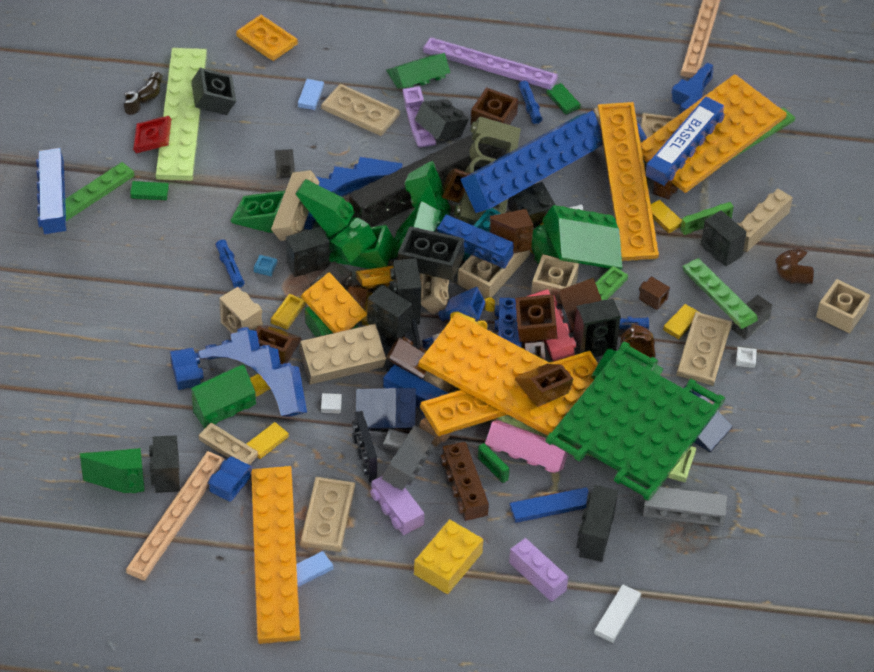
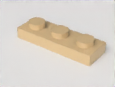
[199,423,258,465]

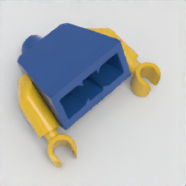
[439,287,495,329]

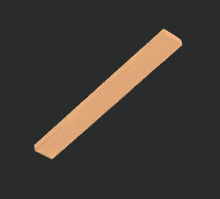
[681,0,721,78]
[126,451,225,581]

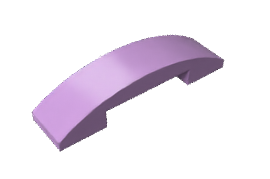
[403,86,436,148]

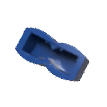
[170,347,204,390]
[208,456,252,502]

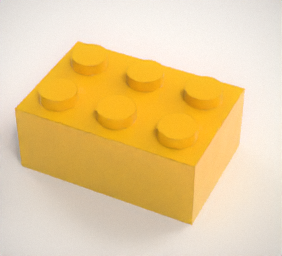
[414,519,484,595]

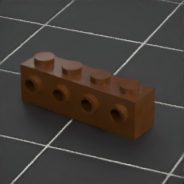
[440,441,489,521]

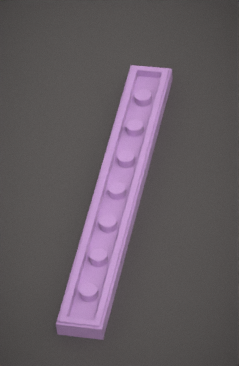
[423,37,558,90]

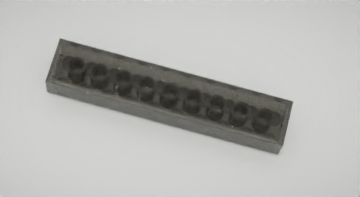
[349,121,506,228]

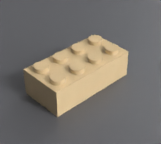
[457,250,530,299]
[299,324,386,385]

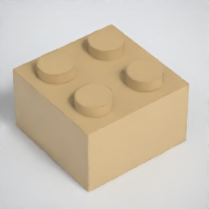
[531,255,579,304]
[816,279,871,334]
[219,287,263,333]

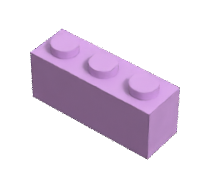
[370,476,424,535]
[509,538,568,602]

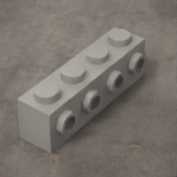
[643,487,727,527]

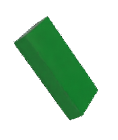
[546,83,581,115]
[130,181,169,201]
[478,443,510,483]

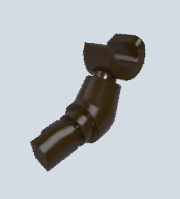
[124,72,163,115]

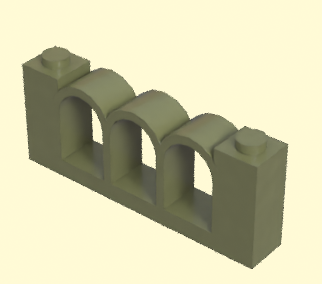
[454,117,521,226]

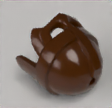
[775,247,814,284]
[620,323,656,358]

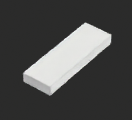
[594,585,641,643]

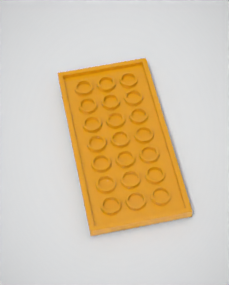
[640,74,787,193]
[418,313,590,436]

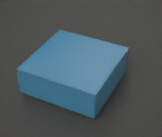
[253,255,278,276]

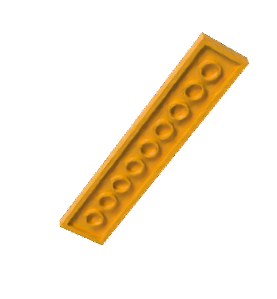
[597,102,659,261]
[420,351,598,436]
[251,466,300,644]

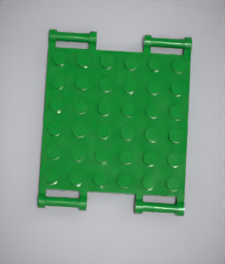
[545,341,726,502]

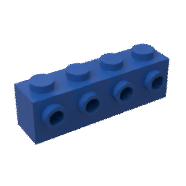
[437,215,513,269]
[494,297,522,348]

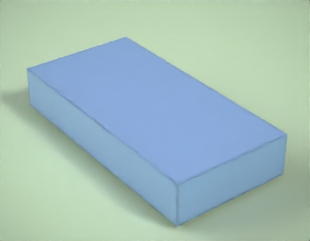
[298,79,324,110]
[296,551,333,587]

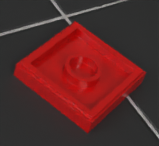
[133,116,172,154]

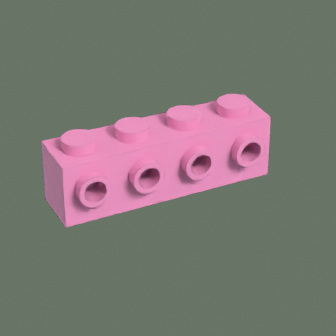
[485,420,568,473]

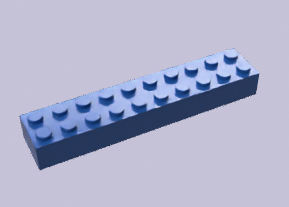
[461,110,603,213]

